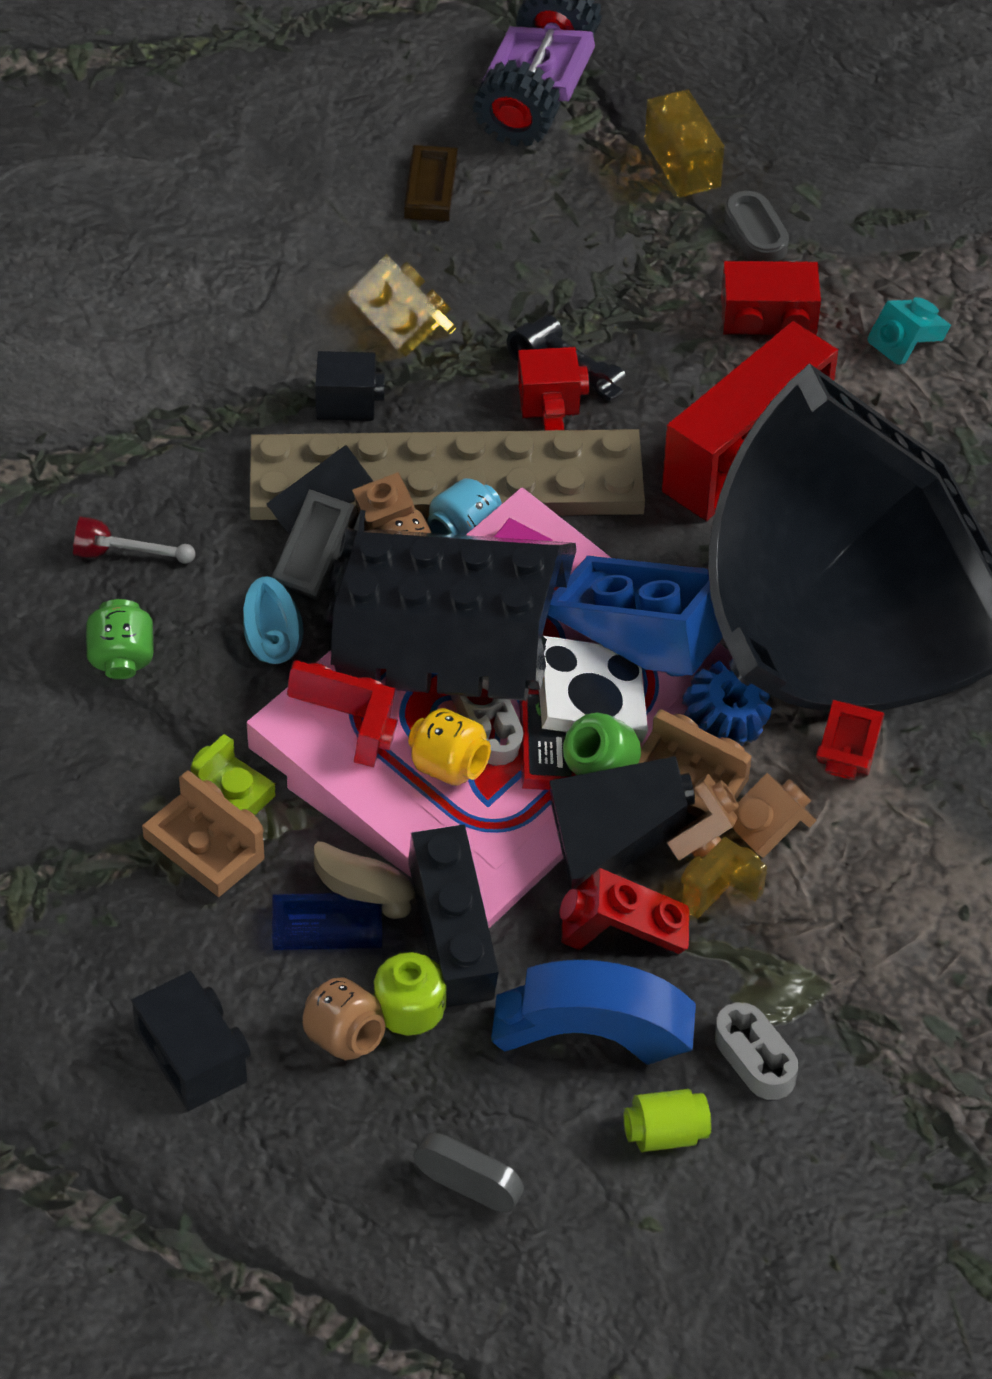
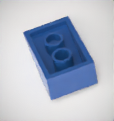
[548,556,723,677]

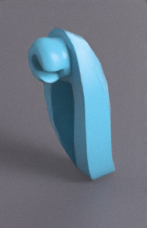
[243,576,304,664]

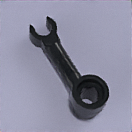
[507,315,626,401]

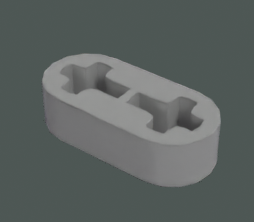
[715,1002,798,1100]

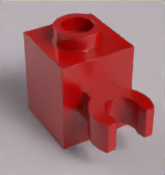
[518,347,589,430]

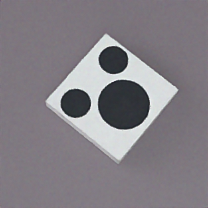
[539,636,648,742]

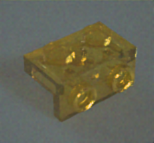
[346,254,457,357]

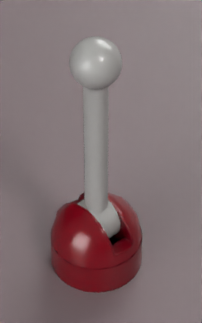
[73,516,195,564]

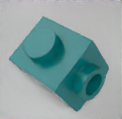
[867,297,951,365]

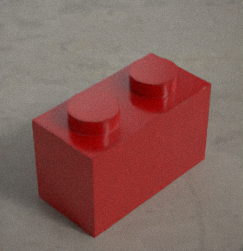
[721,261,821,335]

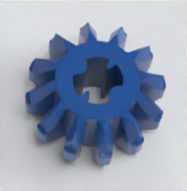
[682,660,772,746]

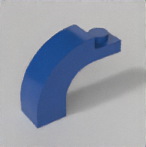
[491,960,696,1065]

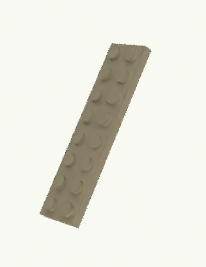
[250,429,645,520]

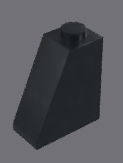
[550,756,695,890]

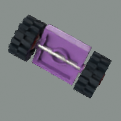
[473,0,602,146]

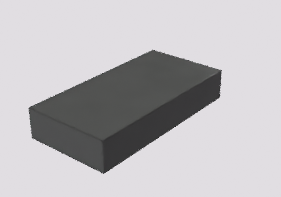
[271,489,358,600]

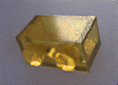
[644,89,725,198]

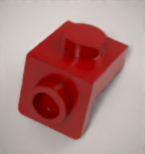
[816,700,884,780]

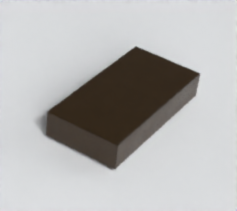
[404,145,458,222]

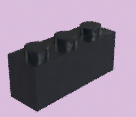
[408,824,499,1007]

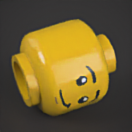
[408,708,491,786]

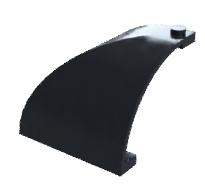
[708,363,992,712]

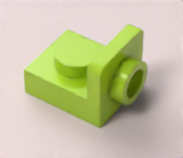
[191,734,276,815]

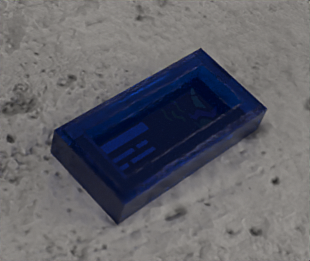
[272,893,382,950]

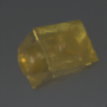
[681,837,767,919]

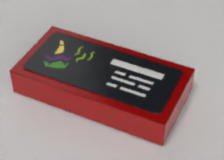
[519,690,576,790]

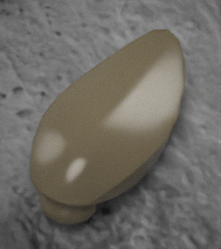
[314,841,415,919]

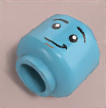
[427,478,502,535]

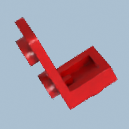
[287,661,398,768]
[560,868,689,954]

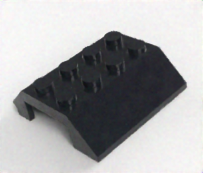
[331,529,577,701]

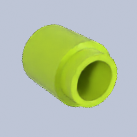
[623,1089,711,1152]

